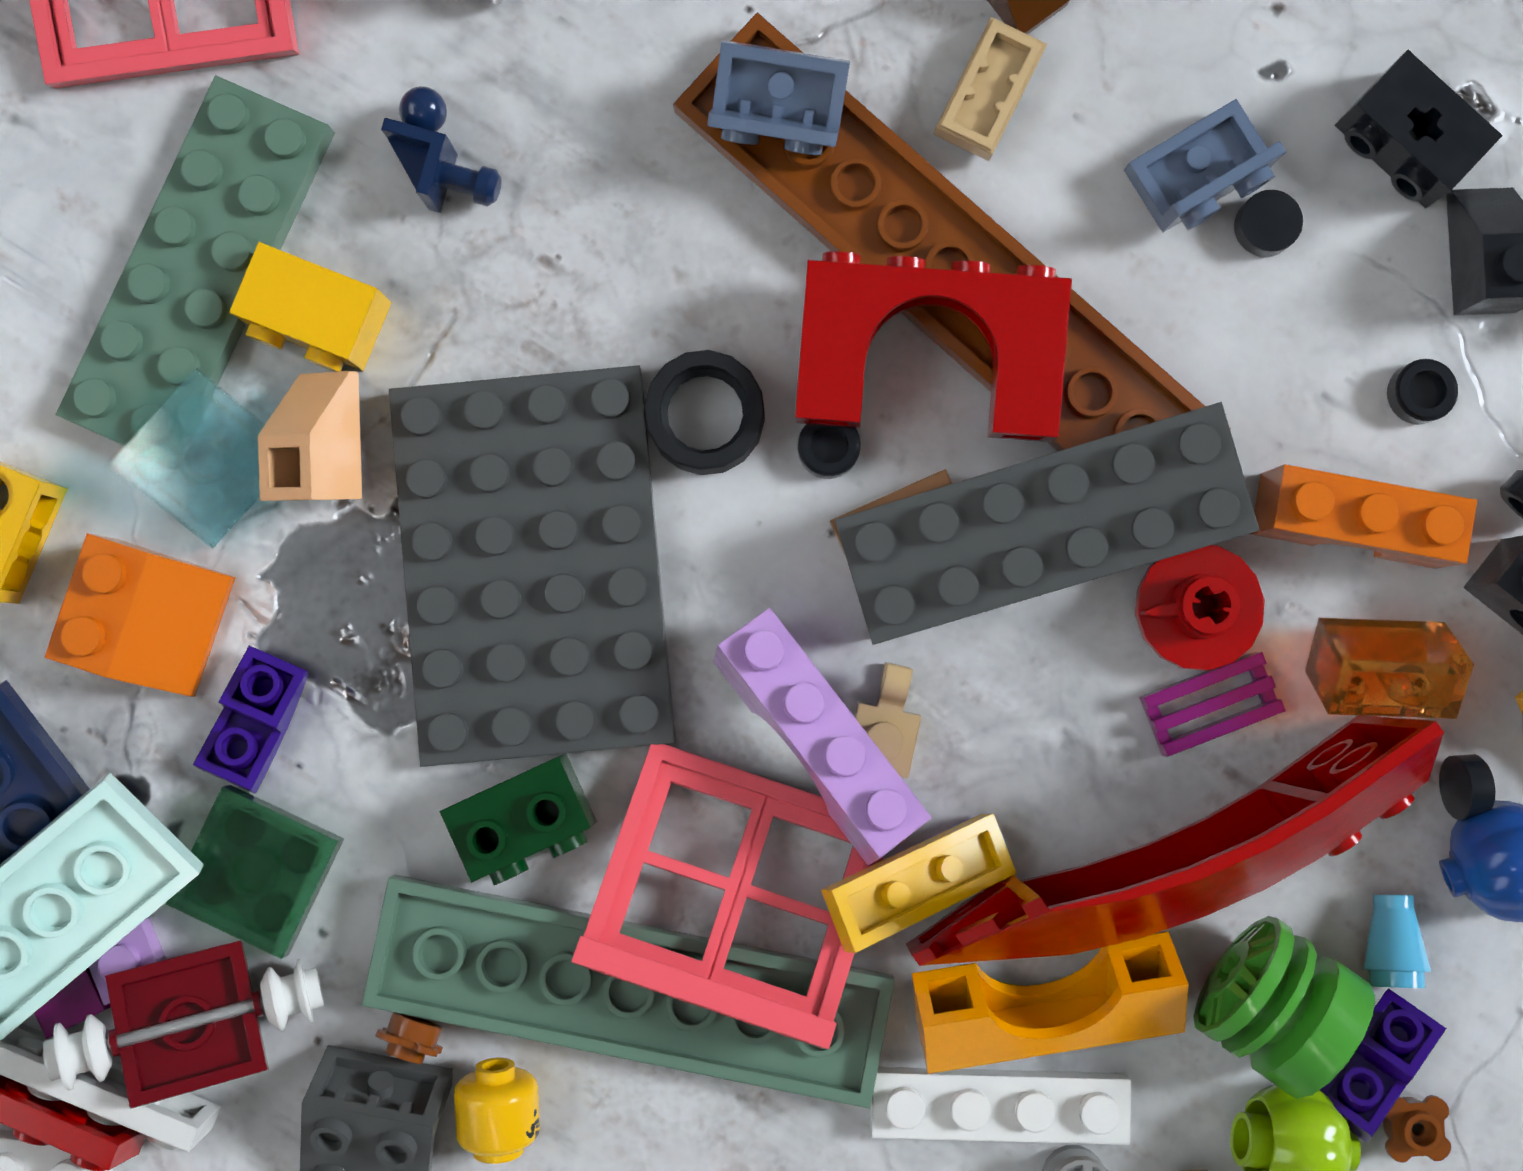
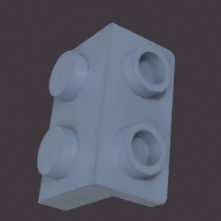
[707,40,850,155]
[1124,99,1286,233]

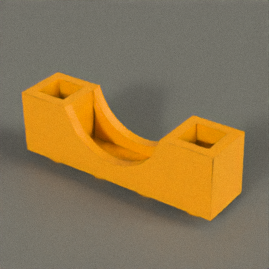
[912,932,1189,1074]

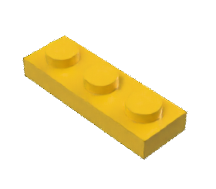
[821,813,1016,953]

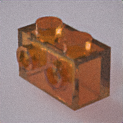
[1305,618,1474,719]

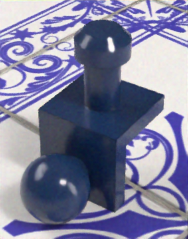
[381,86,502,213]

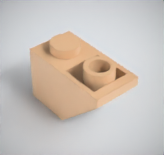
[258,371,362,501]

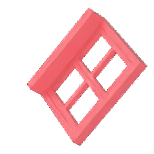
[29,0,299,89]
[571,744,884,1049]

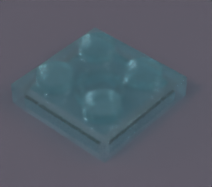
[108,368,265,549]

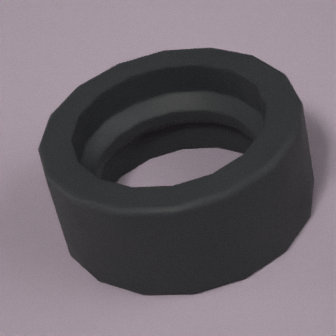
[644,350,765,475]

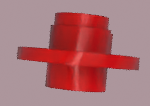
[1135,545,1265,671]

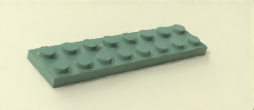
[361,875,895,1109]

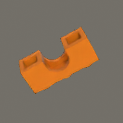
[1250,464,1477,569]

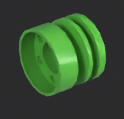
[1193,916,1375,1099]

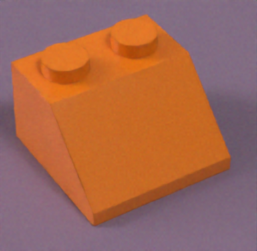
[44,533,236,697]

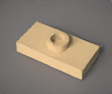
[934,17,1047,161]

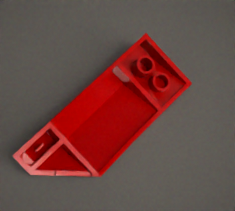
[906,715,1444,966]

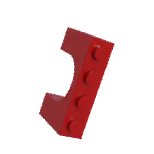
[795,251,1072,442]

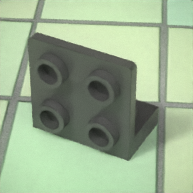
[300,1045,453,1171]

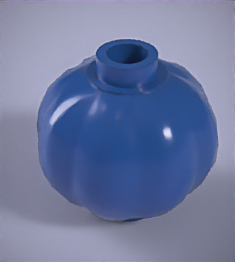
[1439,800,1523,922]

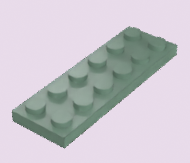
[55,75,335,469]

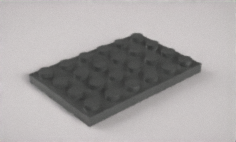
[389,365,676,767]

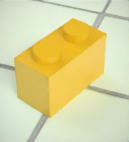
[229,241,392,372]

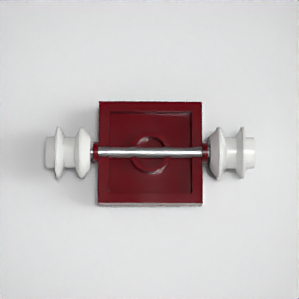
[43,940,324,1109]

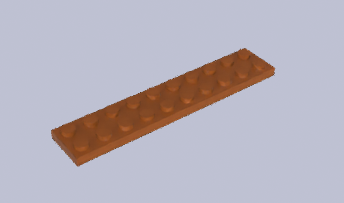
[673,12,1231,451]

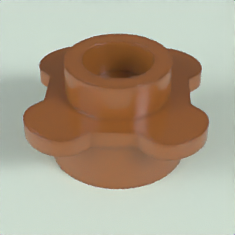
[375,1012,443,1064]
[1383,1095,1451,1163]

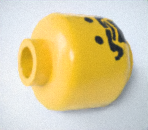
[454,1057,540,1164]

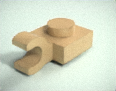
[855,662,921,779]

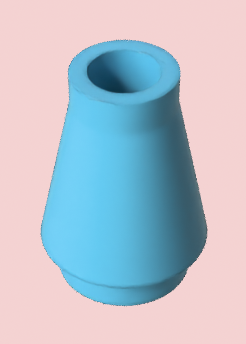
[1363,895,1432,988]

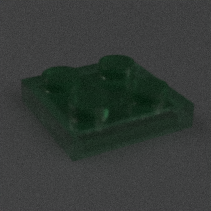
[166,785,344,959]

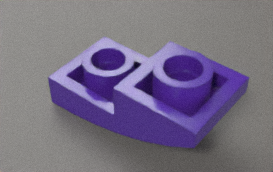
[193,645,309,794]
[1320,988,1447,1143]

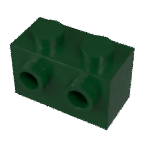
[439,753,597,885]

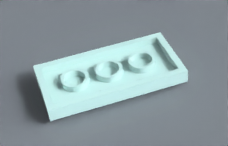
[0,773,204,1041]

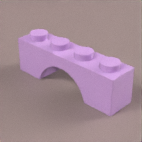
[713,608,932,865]

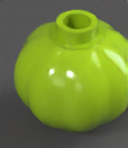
[1230,1085,1361,1171]

